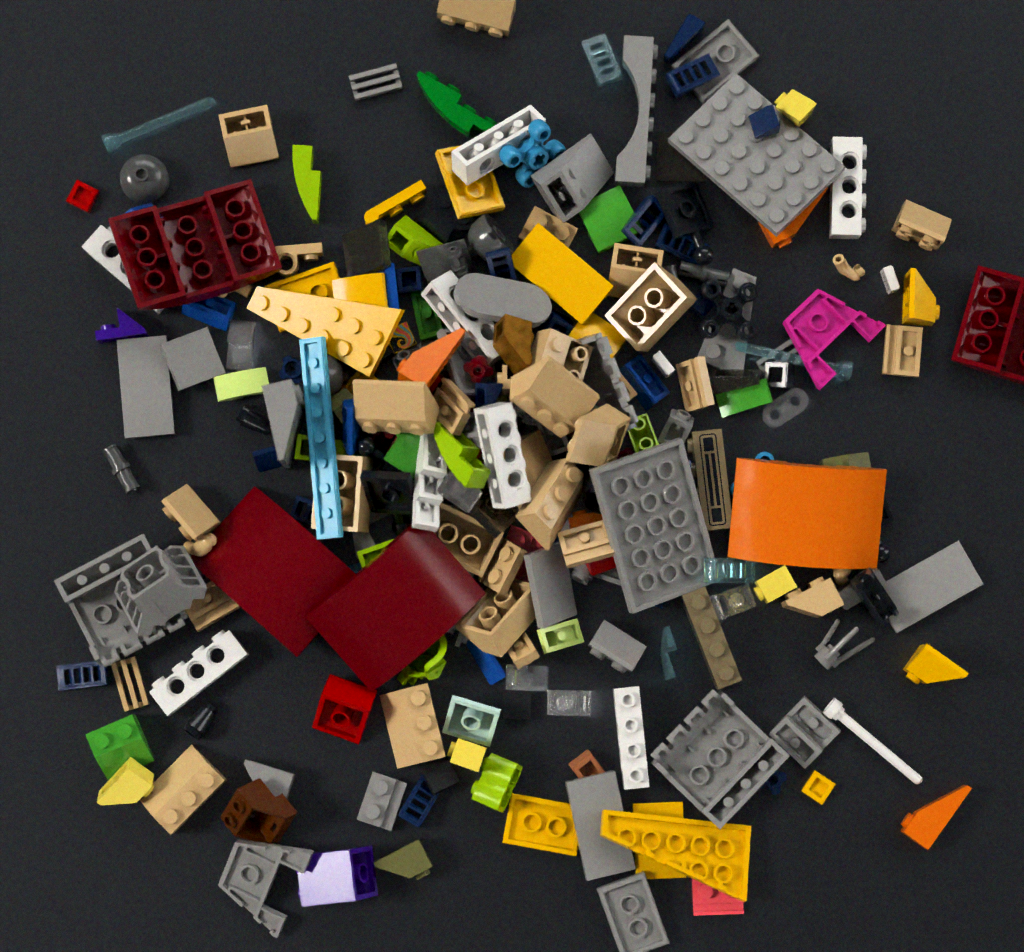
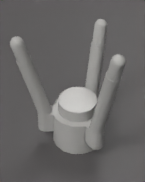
[814,619,875,670]

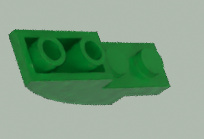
[417,71,498,138]

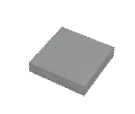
[160,327,226,391]

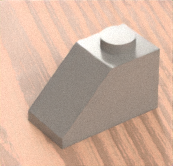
[244,759,295,799]

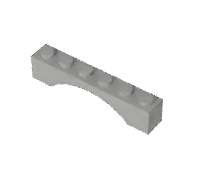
[614,35,658,187]

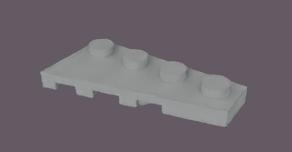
[697,268,756,378]

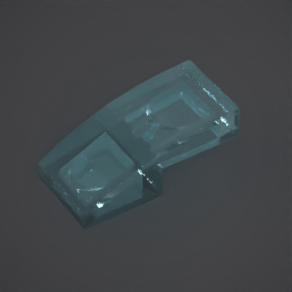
[660,626,677,681]

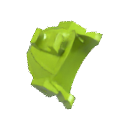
[397,635,447,685]

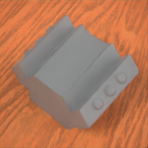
[114,545,207,635]

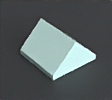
[442,695,501,747]

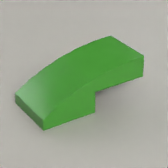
[715,378,773,418]

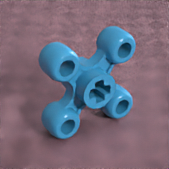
[499,119,566,188]

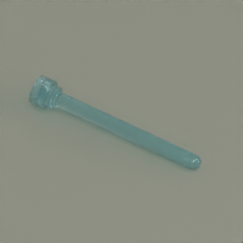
[101,97,215,154]
[735,342,853,381]

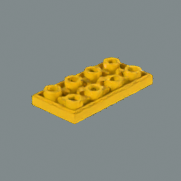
[511,223,615,325]

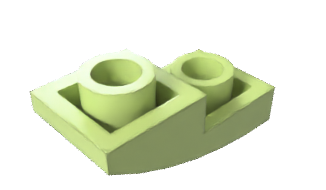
[213,367,269,402]

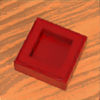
[66,179,100,213]

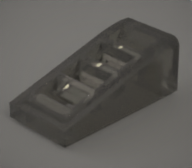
[709,369,762,395]

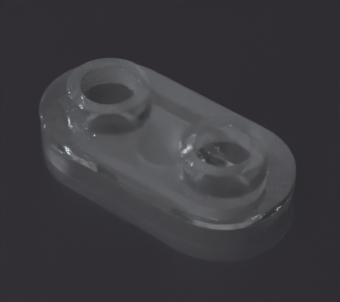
[762,388,809,428]

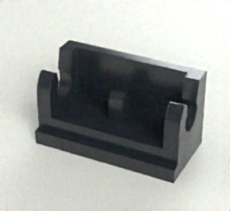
[849,567,899,627]

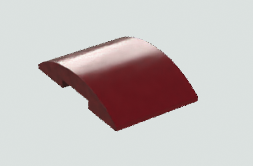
[108,179,282,310]
[951,265,1024,385]
[190,486,356,657]
[305,524,486,692]

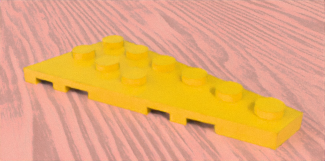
[247,286,405,377]
[600,810,751,902]

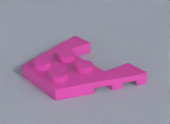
[782,289,886,391]

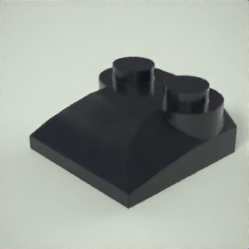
[413,186,479,244]

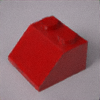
[312,674,377,744]

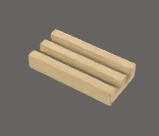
[111,656,150,712]

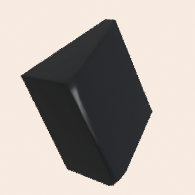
[764,362,795,389]

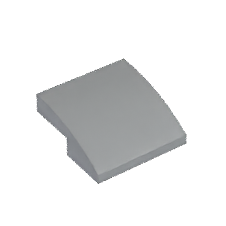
[769,695,841,769]

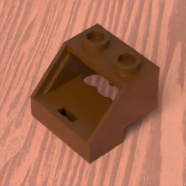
[220,778,298,844]

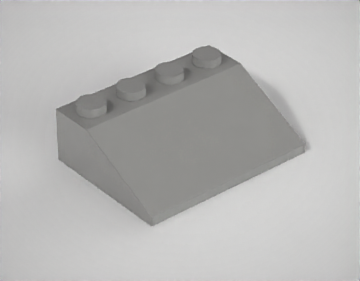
[262,379,305,470]

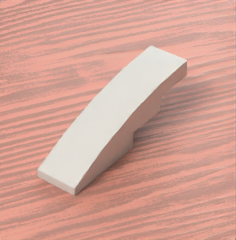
[412,434,447,532]

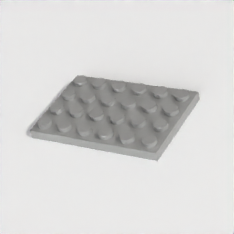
[668,73,845,237]
[589,438,721,614]

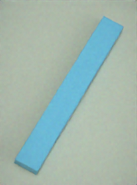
[299,336,344,540]

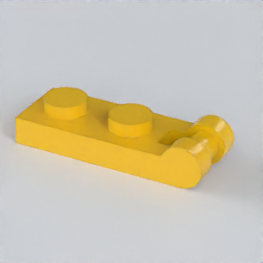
[364,180,427,229]

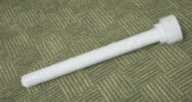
[822,698,922,784]

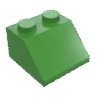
[85,714,155,780]

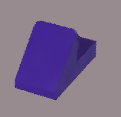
[95,308,149,344]

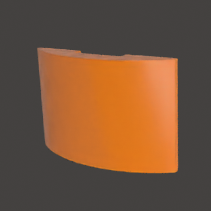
[727,457,887,569]

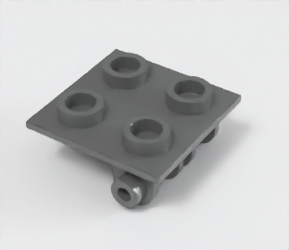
[416,239,476,284]

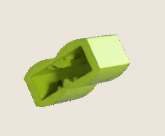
[471,753,523,813]

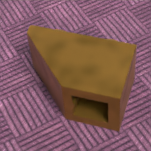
[493,313,534,375]

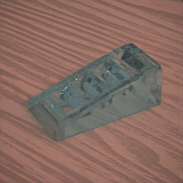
[581,33,622,88]
[704,558,755,583]

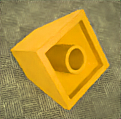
[902,268,940,326]
[903,644,969,685]

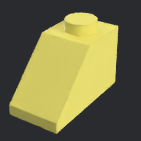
[774,89,816,127]
[753,565,797,604]
[447,738,486,772]
[97,757,154,806]

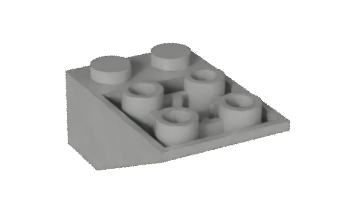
[530,133,614,223]

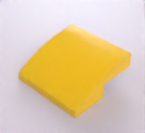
[332,273,388,307]
[568,313,627,358]

